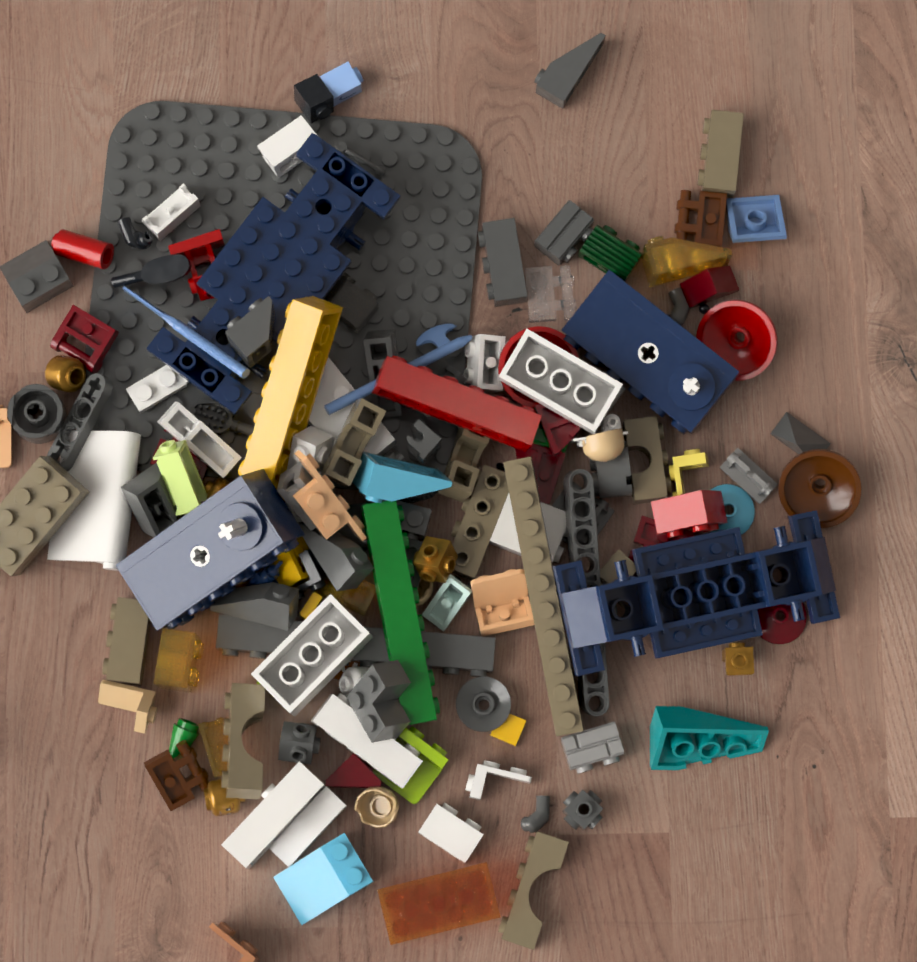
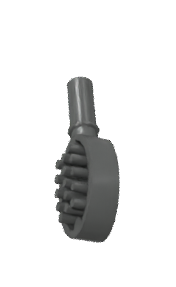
[189,400,255,436]

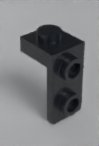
[295,549,329,600]

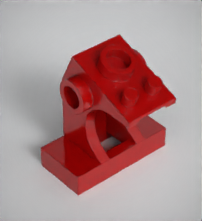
[168,229,225,301]

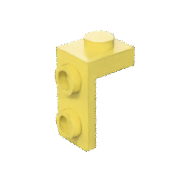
[669,449,709,497]

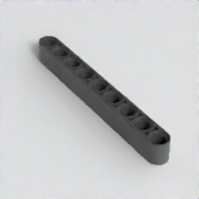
[563,469,609,716]

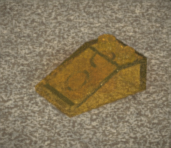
[641,236,733,288]

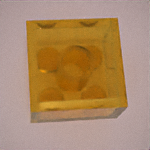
[154,628,204,693]

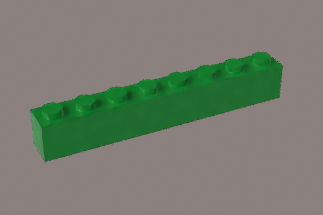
[360,501,440,725]

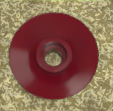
[757,603,807,645]

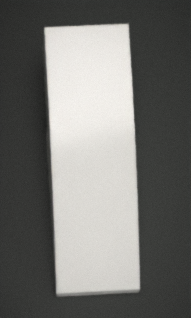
[157,402,242,478]
[269,786,347,867]

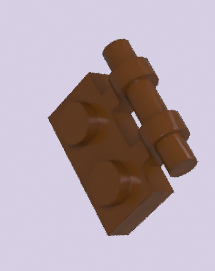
[674,190,727,248]
[144,740,209,811]

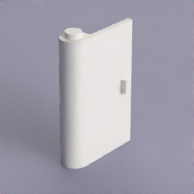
[47,430,141,571]

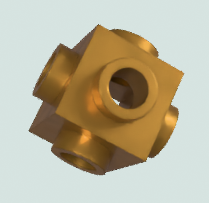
[413,536,458,583]

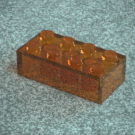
[377,862,500,945]

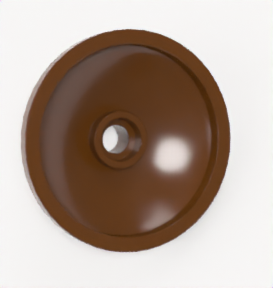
[778,449,862,528]

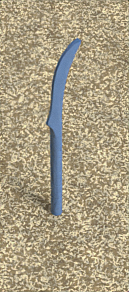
[122,286,250,379]

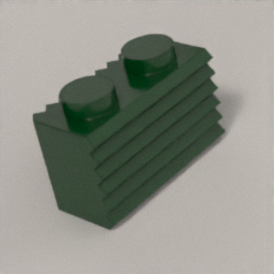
[578,225,643,282]

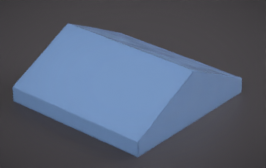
[726,195,787,243]

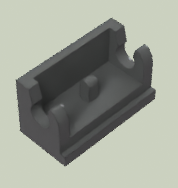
[407,419,442,466]

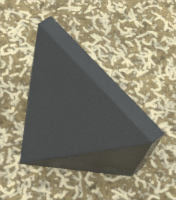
[770,412,831,455]

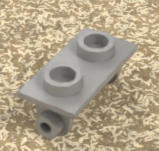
[719,448,778,504]

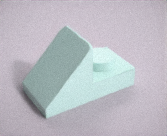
[422,574,472,632]

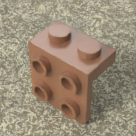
[209,922,260,962]

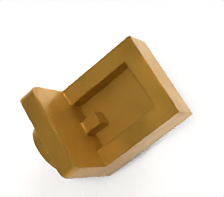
[722,643,754,676]

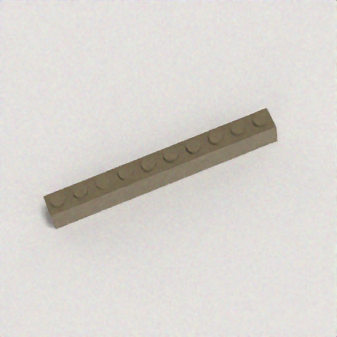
[503,457,584,736]

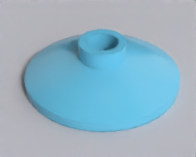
[710,484,755,535]

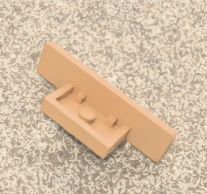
[293,450,367,542]

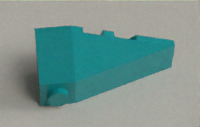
[650,706,769,770]

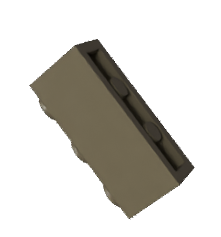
[697,110,744,198]
[102,597,151,686]

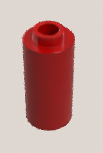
[51,229,114,270]

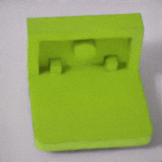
[373,726,449,804]

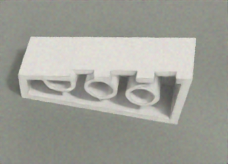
[310,693,423,788]

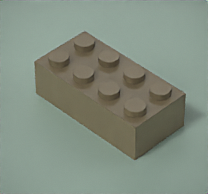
[0,456,90,576]

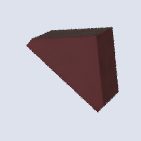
[679,265,739,309]
[325,753,382,788]

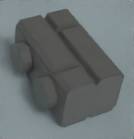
[534,200,594,265]

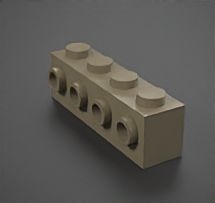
[451,465,509,580]

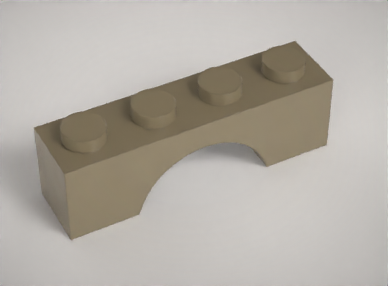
[221,683,265,800]
[498,831,569,950]

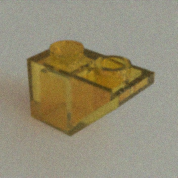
[315,579,376,616]

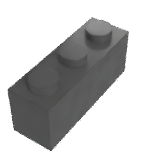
[478,218,527,307]

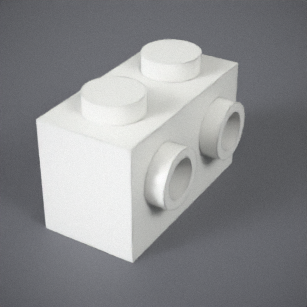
[463,334,506,394]
[287,426,334,483]

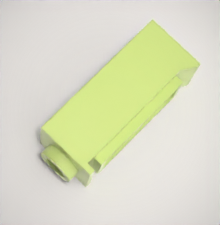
[153,440,207,516]

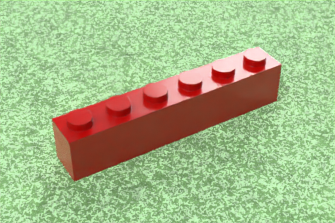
[372,356,542,452]

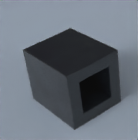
[294,74,334,123]

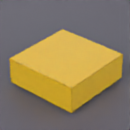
[299,592,323,620]
[490,714,526,746]

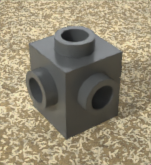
[278,721,321,765]
[562,790,603,830]

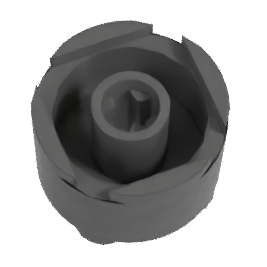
[7,384,67,444]
[589,441,632,499]

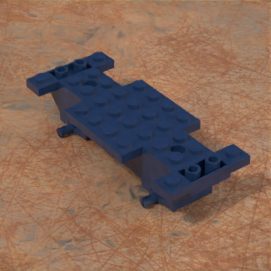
[146,132,401,415]
[552,510,840,676]

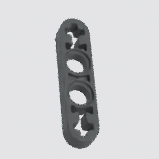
[47,373,113,471]

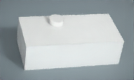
[499,329,623,434]
[308,357,396,456]
[251,594,373,716]
[221,761,325,869]

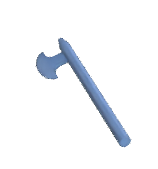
[324,324,473,415]

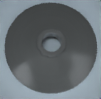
[456,677,511,732]

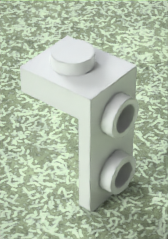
[465,760,532,800]

